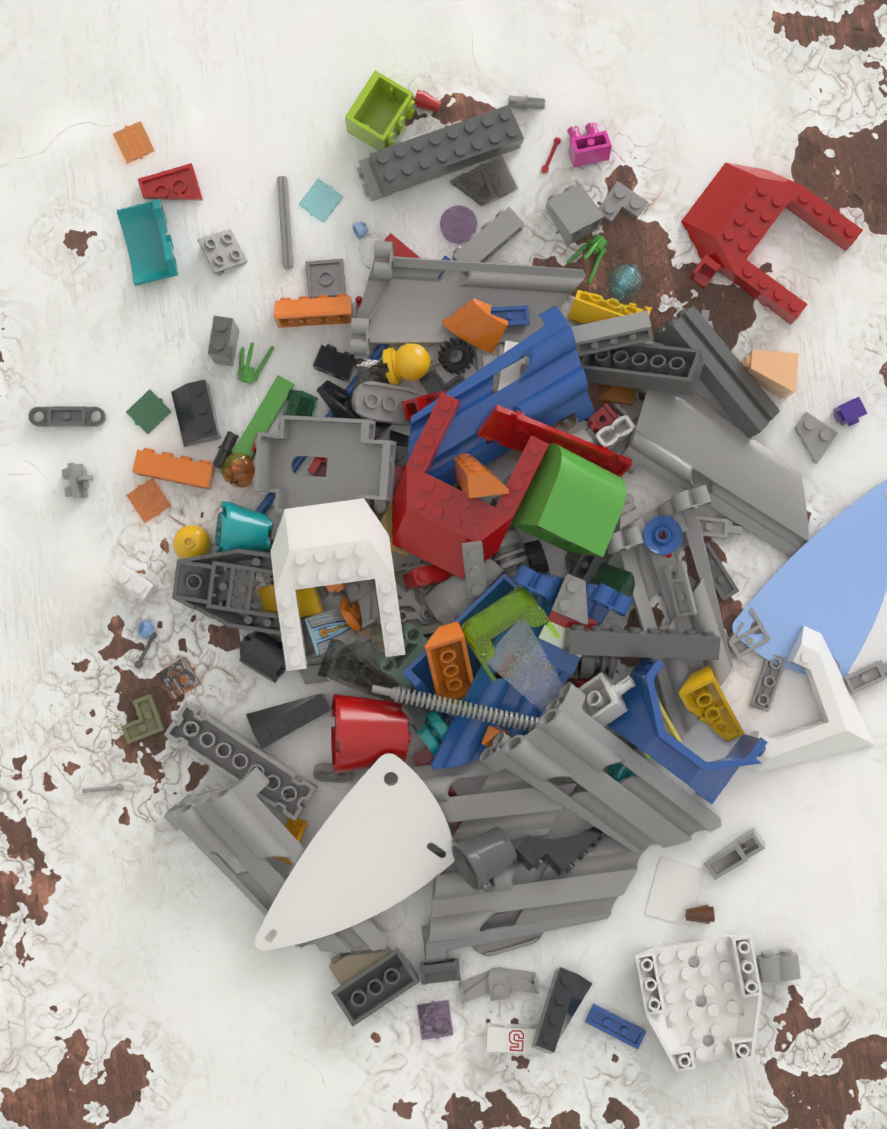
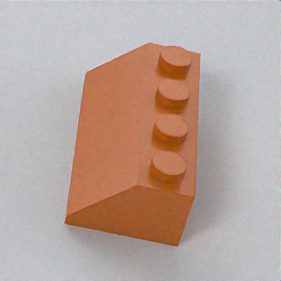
[274,294,353,328]
[453,453,509,498]
[425,621,474,701]

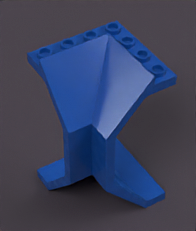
[606,658,768,805]

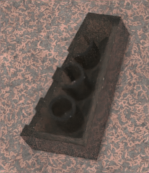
[317,639,400,702]

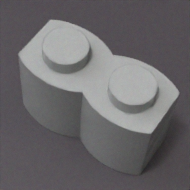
[756,949,801,983]

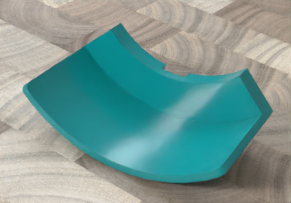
[117,199,178,286]

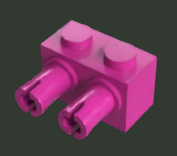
[567,122,612,168]

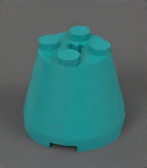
[215,501,272,553]

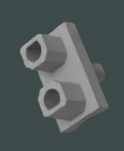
[61,463,94,499]

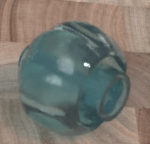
[609,264,643,299]

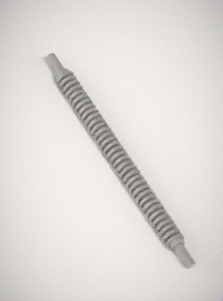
[372,685,539,732]

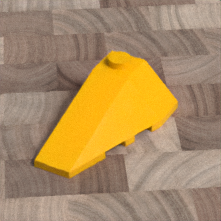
[678,665,745,742]

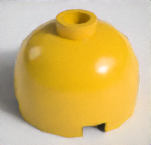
[173,525,212,559]

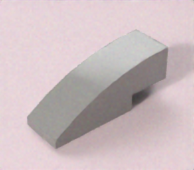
[704,828,765,880]

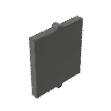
[401,685,429,731]

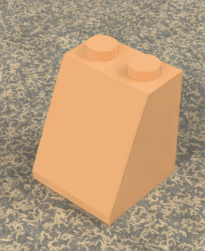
[741,349,799,399]

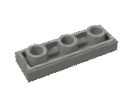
[749,654,787,712]

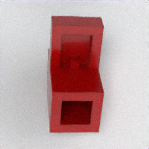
[402,390,445,420]

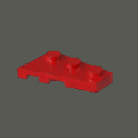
[138,163,203,201]

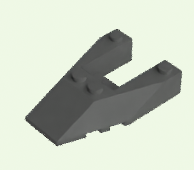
[172,549,281,635]

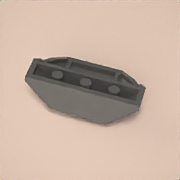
[565,517,620,583]

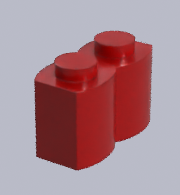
[403,564,450,590]

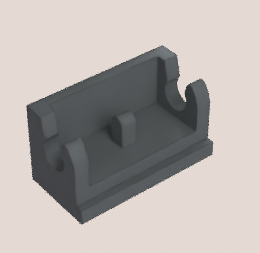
[420,958,461,985]

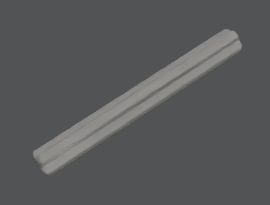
[277,176,293,269]

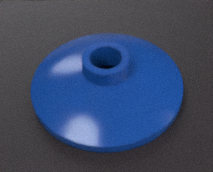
[643,516,683,555]

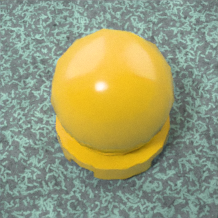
[383,343,431,385]

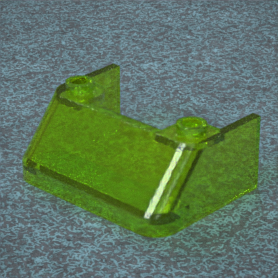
[461,587,560,681]

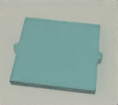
[299,178,343,223]

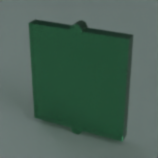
[126,389,172,434]

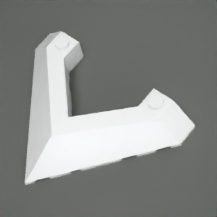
[742,626,875,773]

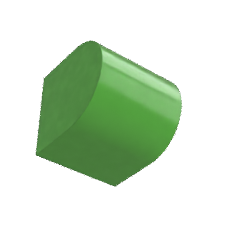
[511,444,626,557]

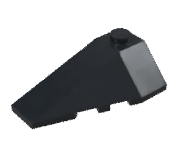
[316,380,392,440]

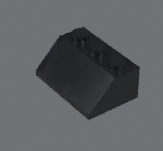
[171,379,221,447]

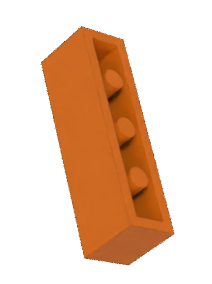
[132,448,215,490]

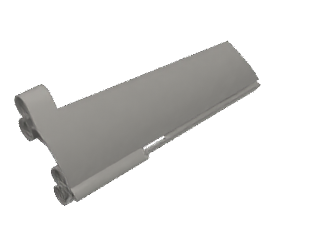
[350,241,586,356]
[620,389,809,557]

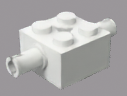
[578,672,636,727]

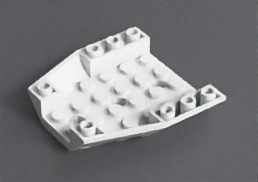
[635,934,762,1072]

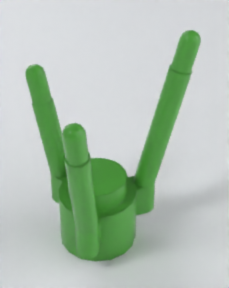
[566,234,607,284]
[237,342,274,384]

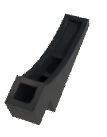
[515,826,607,876]

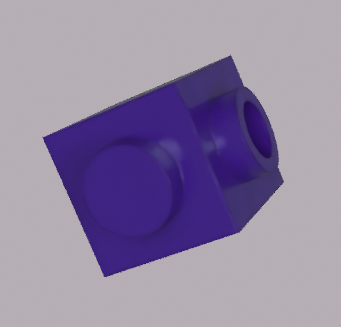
[833,397,867,427]

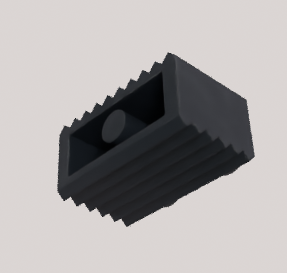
[312,344,357,383]

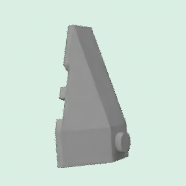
[424,558,504,625]

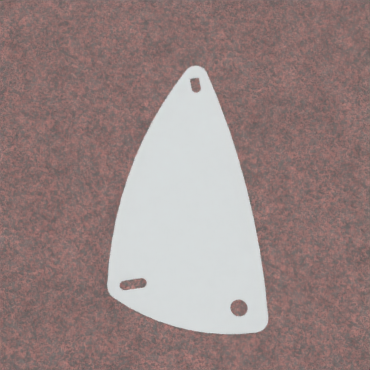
[254,753,454,951]

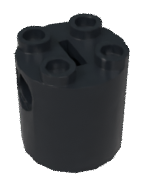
[239,631,286,683]

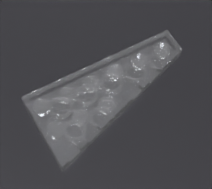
[484,616,563,714]

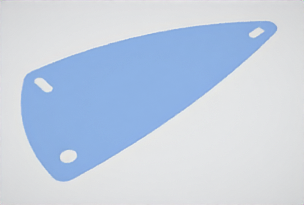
[732,480,887,676]

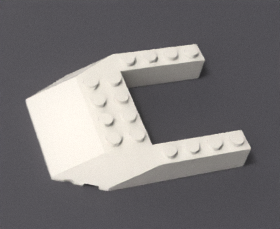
[271,498,405,671]

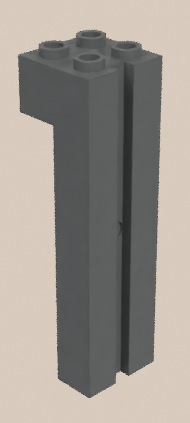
[652,305,780,438]

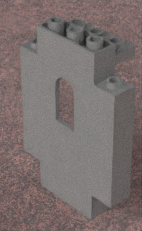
[252,415,396,513]

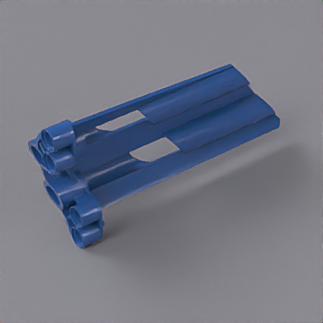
[406,306,595,485]
[430,564,633,770]

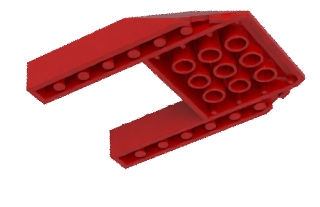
[681,162,863,325]
[392,392,550,579]

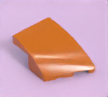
[442,298,508,354]

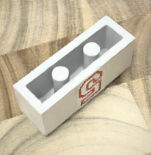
[486,1023,546,1057]

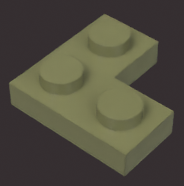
[121,694,165,744]

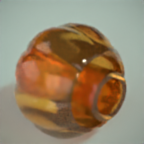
[222,452,255,488]

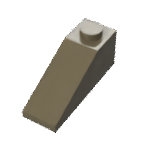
[329,947,392,986]

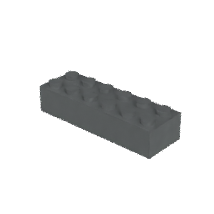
[580,343,704,396]

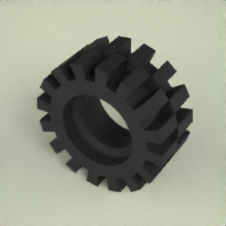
[438,337,475,375]
[524,539,549,573]

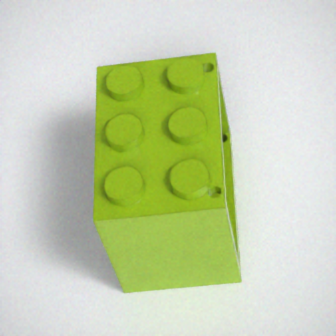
[345,70,415,150]

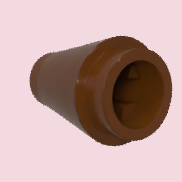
[685,904,715,924]

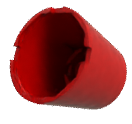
[331,694,411,774]

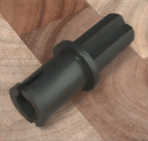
[213,431,239,469]

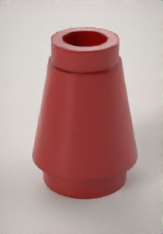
[414,90,441,113]

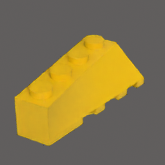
[568,290,651,324]

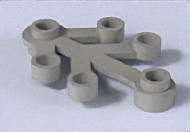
[374,569,435,625]

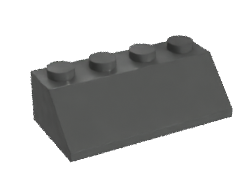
[331,948,420,1027]

